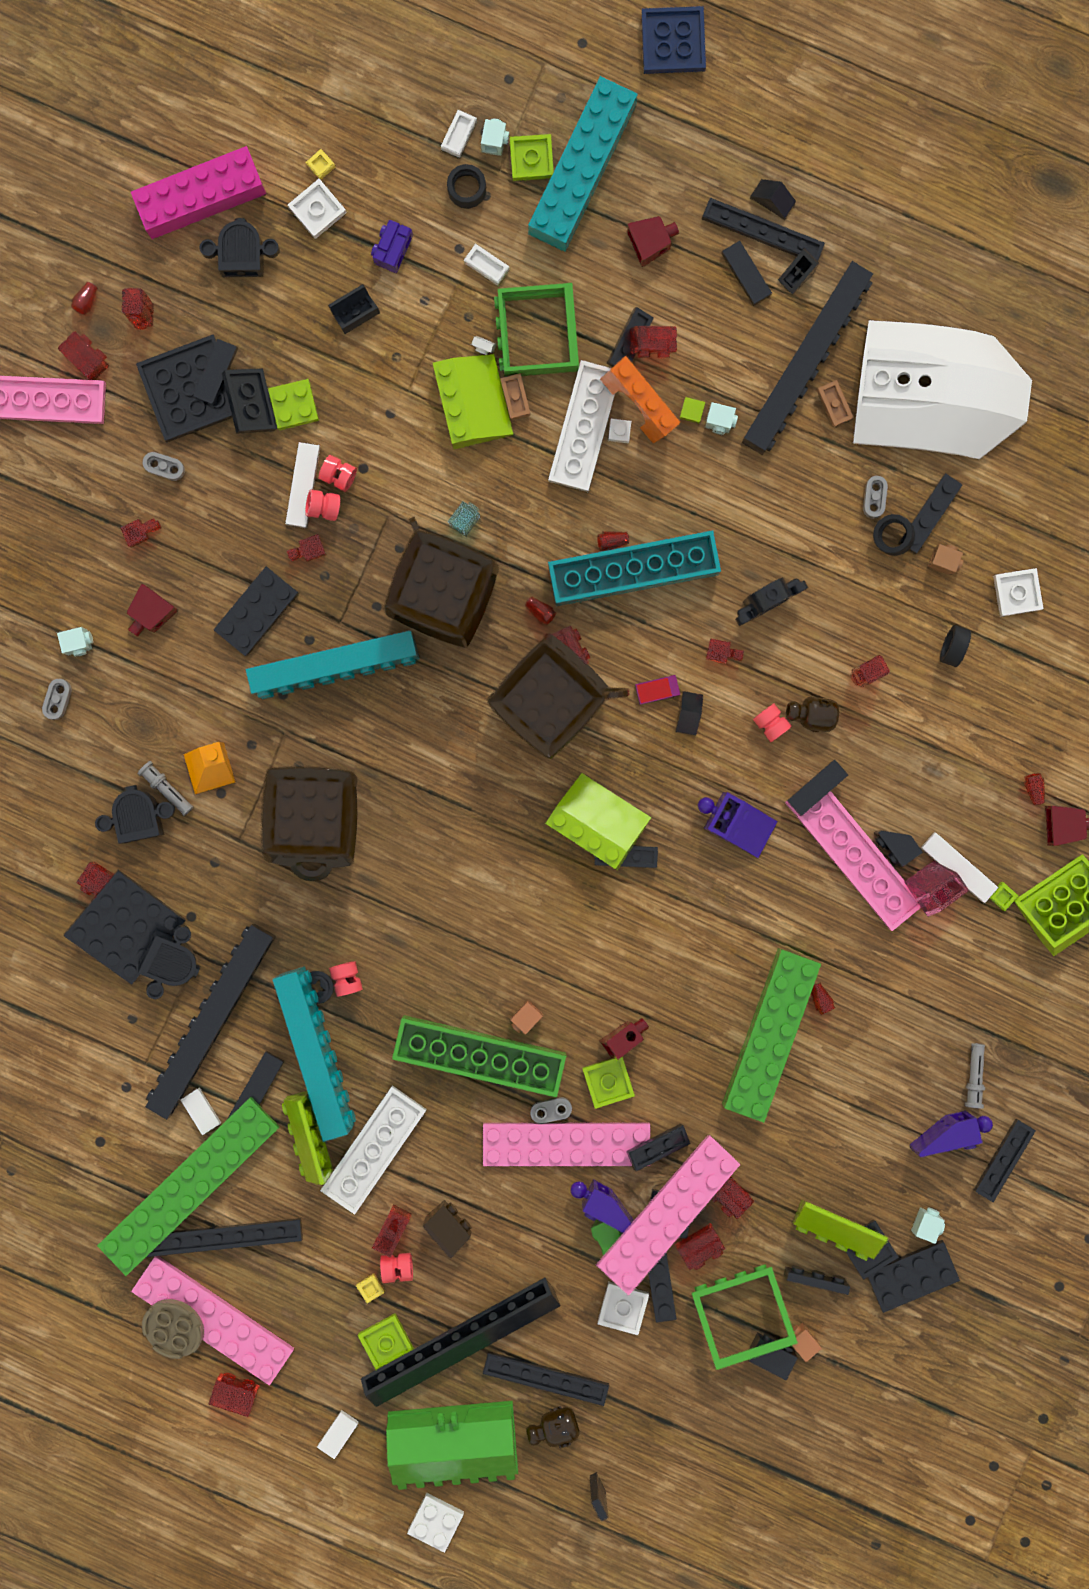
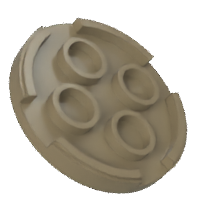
[142,1299,204,1359]

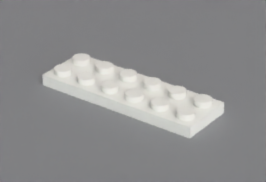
[548,360,615,492]
[320,1086,427,1215]

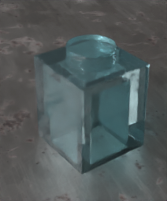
[448,501,480,537]

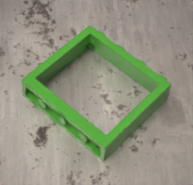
[494,283,579,377]
[692,1264,798,1370]

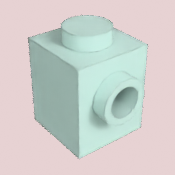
[481,119,509,156]
[705,402,738,435]
[57,627,93,657]
[911,1207,945,1244]

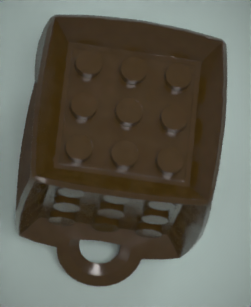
[384,517,499,648]
[487,633,629,759]
[261,767,358,881]

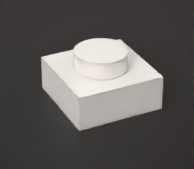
[471,336,497,355]
[608,419,631,443]

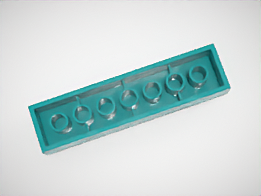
[528,76,638,252]
[548,530,721,606]
[246,630,420,699]
[272,966,356,1142]

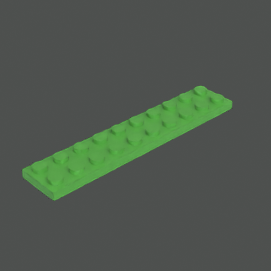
[97,1097,280,1276]

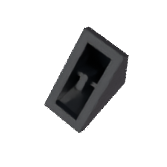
[750,179,796,220]
[778,248,819,294]
[676,691,703,736]

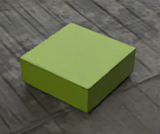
[679,397,705,424]
[989,882,1018,911]

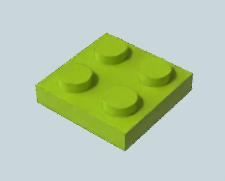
[510,134,554,181]
[268,379,319,430]
[582,1057,635,1109]
[358,1313,414,1370]

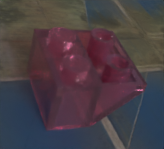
[904,861,969,917]

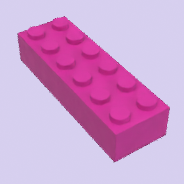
[131,146,266,239]

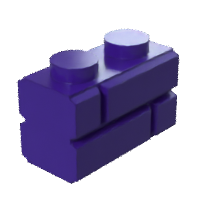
[371,220,413,273]

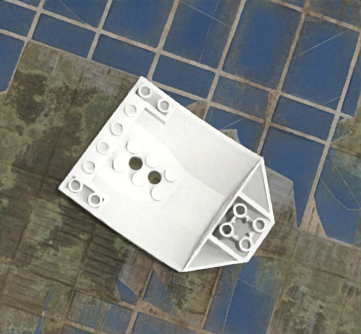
[853,320,1032,460]

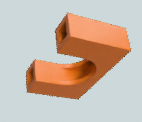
[600,356,681,443]

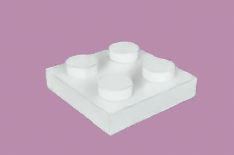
[288,179,347,239]
[993,568,1043,617]
[597,1281,649,1335]
[407,1493,464,1553]

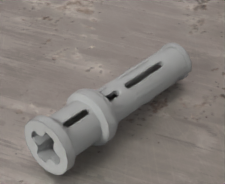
[137,761,193,816]
[965,1043,985,1108]

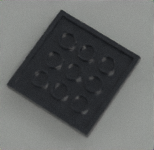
[136,334,232,442]
[63,869,185,985]

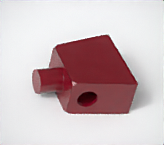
[626,216,679,267]
[127,584,178,637]
[1045,806,1089,846]
[599,1018,649,1059]

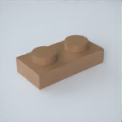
[500,373,531,420]
[817,380,854,428]

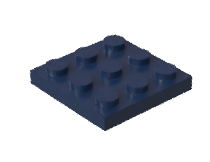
[641,6,706,74]

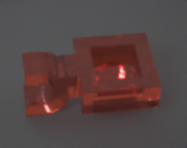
[120,518,162,548]
[287,534,326,562]
[706,638,744,664]

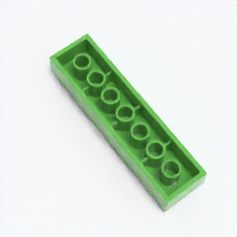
[722,948,821,1123]
[392,1015,566,1097]

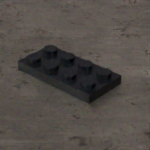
[213,566,299,657]
[868,1240,960,1313]

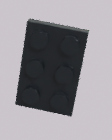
[222,368,277,434]

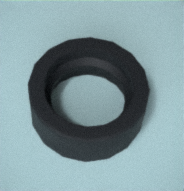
[447,164,486,209]
[873,514,916,556]
[940,625,971,667]

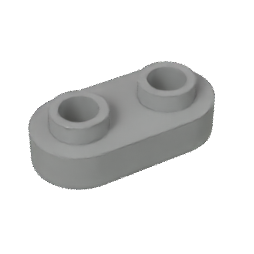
[143,452,185,481]
[863,476,888,519]
[42,679,72,720]
[531,1097,572,1124]

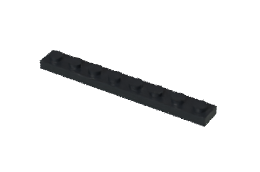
[147,1218,303,1257]

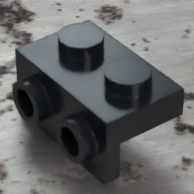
[328,284,380,334]

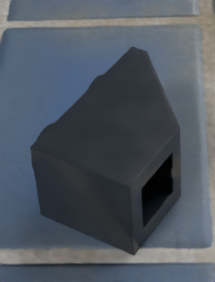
[874,830,923,867]

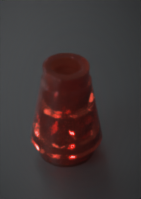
[71,282,98,315]
[597,531,629,551]
[525,596,556,625]
[1023,773,1045,805]
[811,982,835,1015]

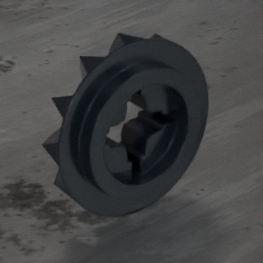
[310,971,334,1004]

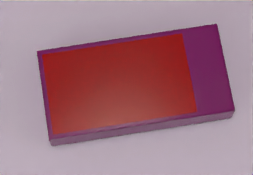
[635,675,680,705]

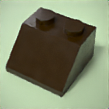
[423,1200,472,1259]

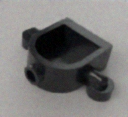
[199,218,280,277]
[735,577,809,626]
[95,785,175,844]
[138,925,200,999]

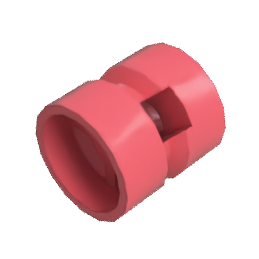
[319,455,357,492]
[305,489,340,521]
[753,703,792,743]
[329,961,363,997]
[380,1253,413,1284]

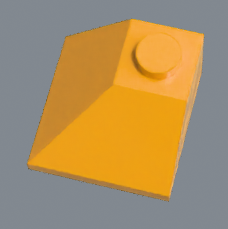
[183,742,236,794]

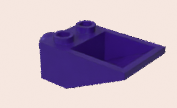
[698,792,778,858]
[910,1110,993,1157]
[570,1179,634,1233]

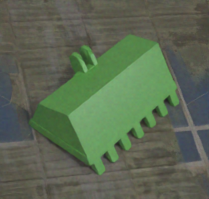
[386,1401,518,1490]

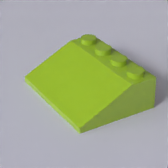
[433,354,514,450]
[545,773,651,870]
[1014,854,1089,956]
[282,1091,333,1185]
[792,1199,888,1261]

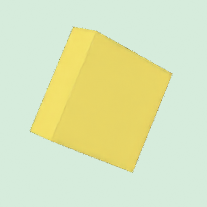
[306,149,335,180]
[356,1273,385,1303]

